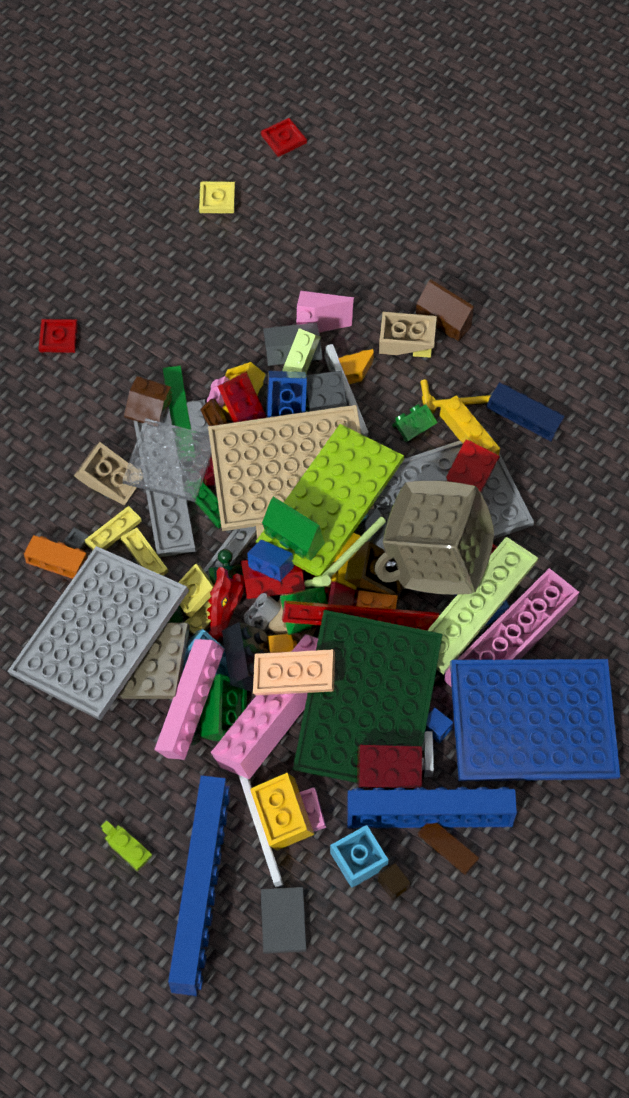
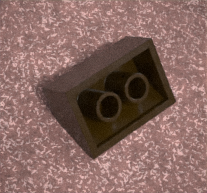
[344,541,402,599]

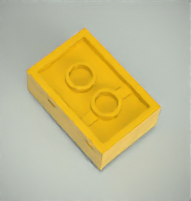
[250,773,314,850]

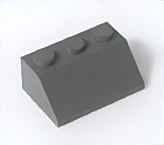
[263,322,322,366]

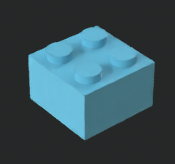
[330,825,388,888]

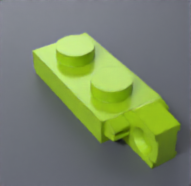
[101,821,152,871]

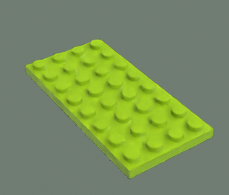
[256,424,404,577]

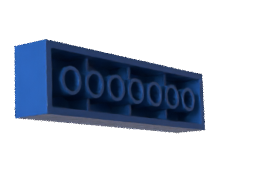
[347,787,517,828]

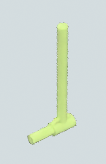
[304,517,386,588]

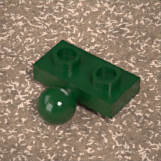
[209,549,243,585]

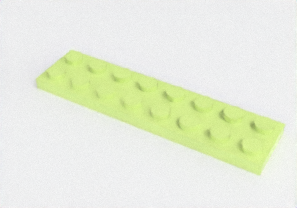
[427,537,538,675]

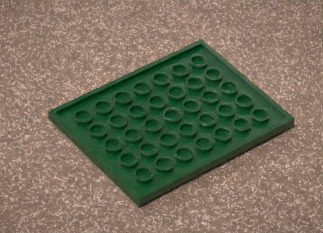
[292,610,443,790]

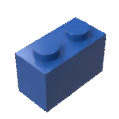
[247,540,294,581]

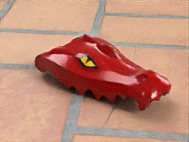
[207,567,244,643]

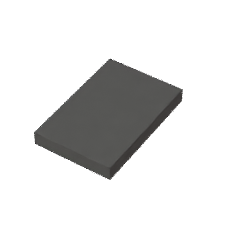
[261,887,306,954]

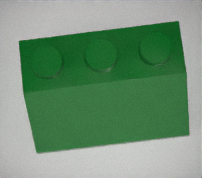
[262,496,325,561]
[200,674,247,741]

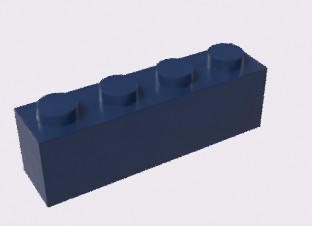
[486,382,565,442]

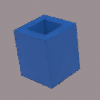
[425,708,454,744]

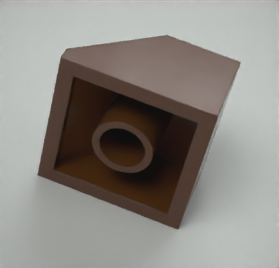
[124,376,172,428]

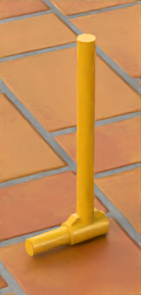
[420,380,491,414]

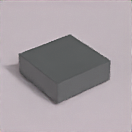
[63,527,90,550]

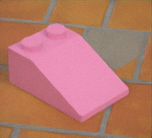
[296,291,354,333]

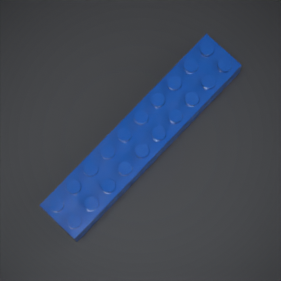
[168,776,230,996]

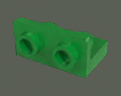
[392,404,438,442]

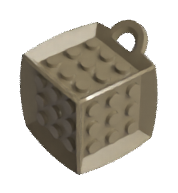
[375,481,494,594]

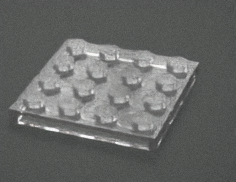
[122,419,212,502]

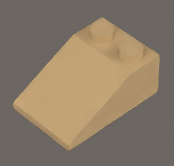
[379,312,437,355]
[74,442,144,505]

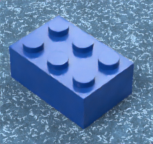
[266,371,307,418]

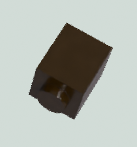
[378,863,410,901]

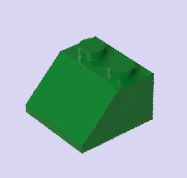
[280,587,328,635]

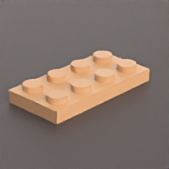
[253,650,335,695]

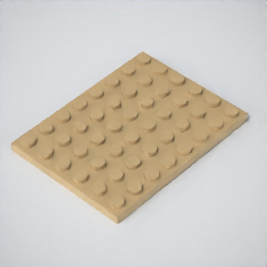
[208,405,374,531]

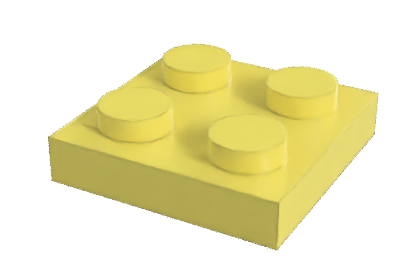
[199,182,235,213]
[178,564,214,617]

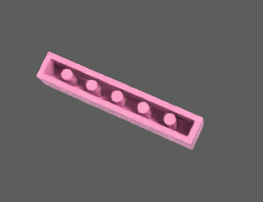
[154,639,224,760]

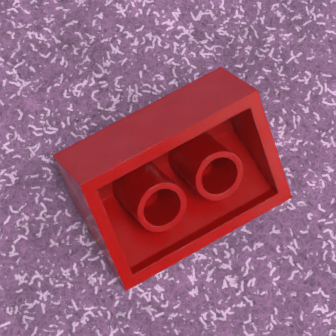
[241,560,305,599]

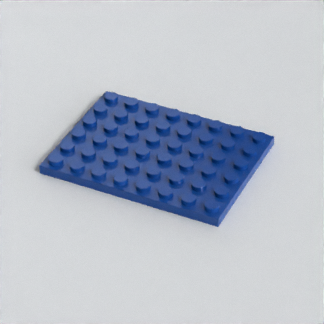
[450,659,620,781]

